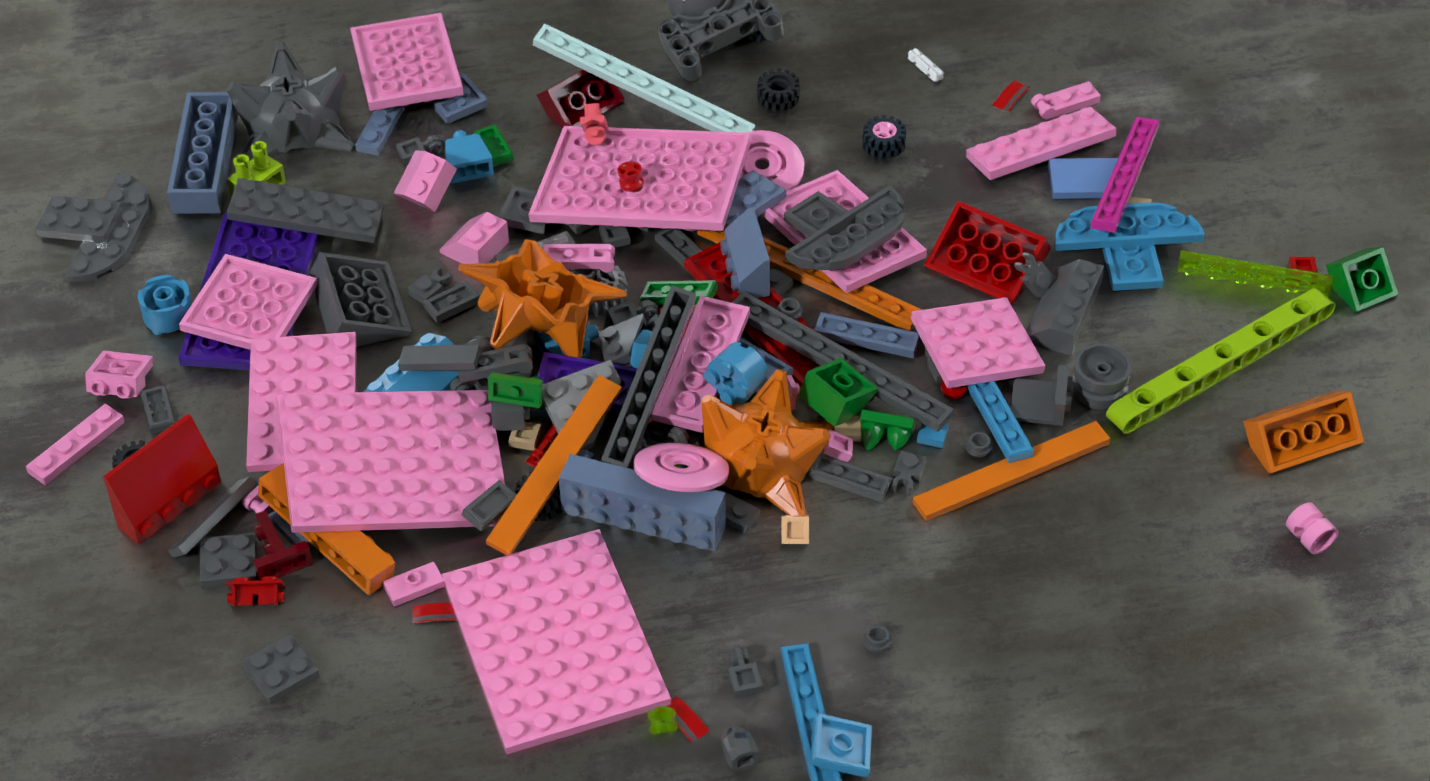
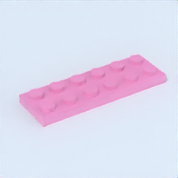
[966,107,1116,180]
[651,296,750,433]

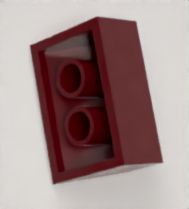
[536,69,625,128]

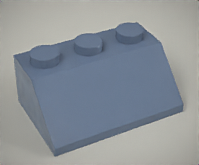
[720,207,770,298]

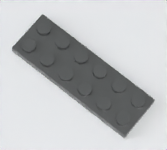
[227,178,384,243]

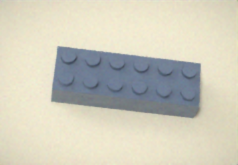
[167,92,238,214]
[559,454,726,551]

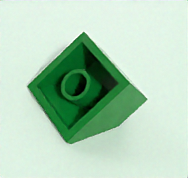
[1326,247,1399,312]
[798,358,878,427]

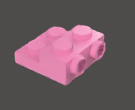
[85,351,153,398]

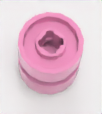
[1286,502,1339,554]

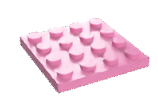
[179,254,318,350]
[911,297,1045,388]

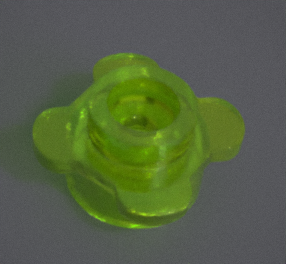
[647,706,678,735]

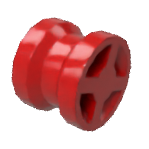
[617,161,644,192]

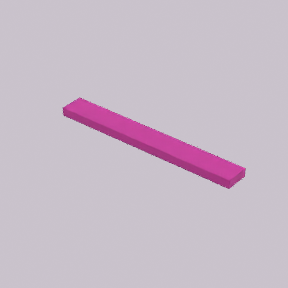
[1091,117,1159,233]

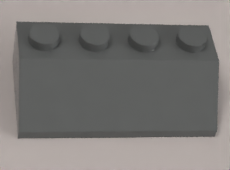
[1026,259,1104,356]

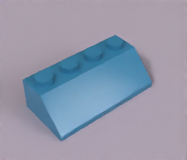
[363,333,459,392]

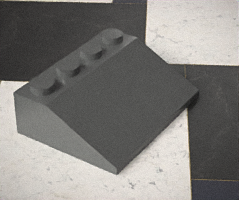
[309,252,412,347]

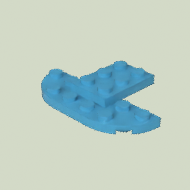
[1054,202,1205,291]

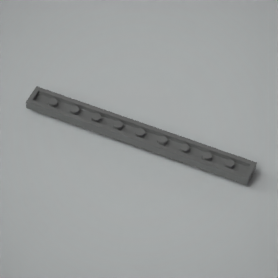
[732,291,954,432]

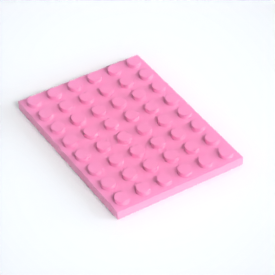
[528,126,751,231]
[277,390,505,533]
[442,529,671,755]

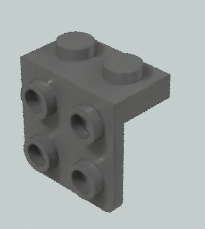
[1011,365,1073,426]

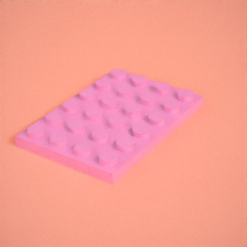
[350,13,464,111]
[762,170,927,293]
[246,332,357,472]

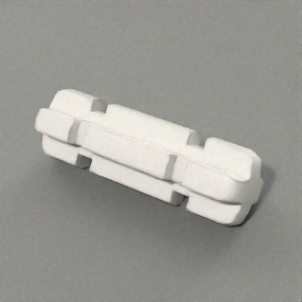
[908,48,944,82]

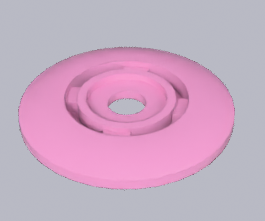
[740,130,804,191]
[634,443,729,492]

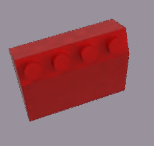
[924,201,1051,305]
[103,414,221,545]

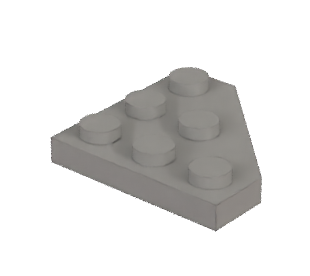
[542,360,621,450]

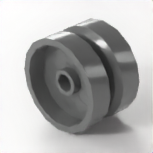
[1072,343,1132,410]

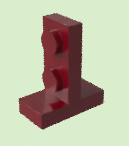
[254,510,313,581]

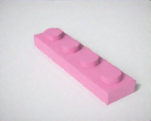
[26,404,125,486]

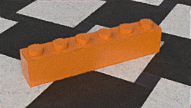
[258,463,395,596]

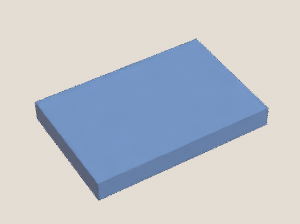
[1048,158,1118,199]

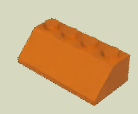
[1243,391,1364,473]

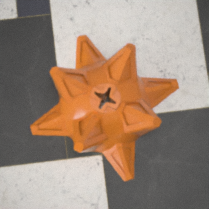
[459,239,626,358]
[701,369,834,515]

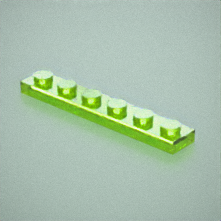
[1177,250,1333,297]

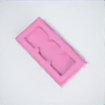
[383,561,445,607]

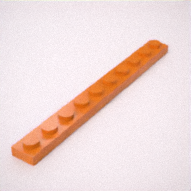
[697,230,922,331]

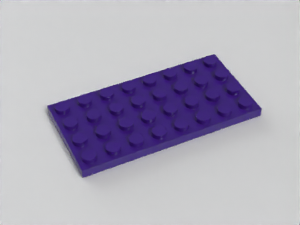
[178,213,320,370]

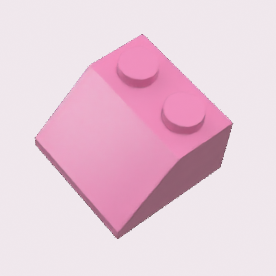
[394,150,457,212]
[439,212,509,264]

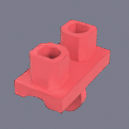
[580,103,609,146]

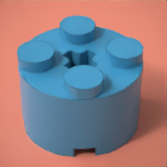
[138,275,192,335]
[704,342,768,405]

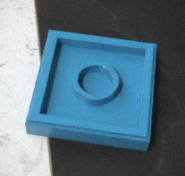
[811,713,872,778]

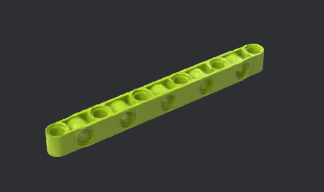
[1106,288,1336,434]

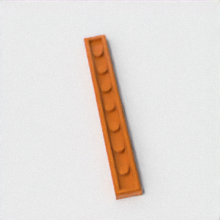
[486,375,622,556]
[912,421,1110,522]

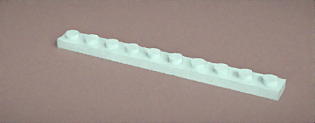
[533,23,755,133]

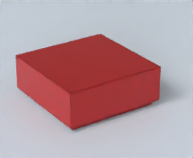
[1288,257,1318,281]

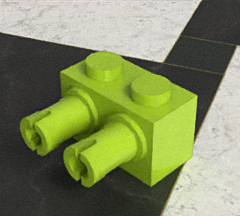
[227,141,286,197]

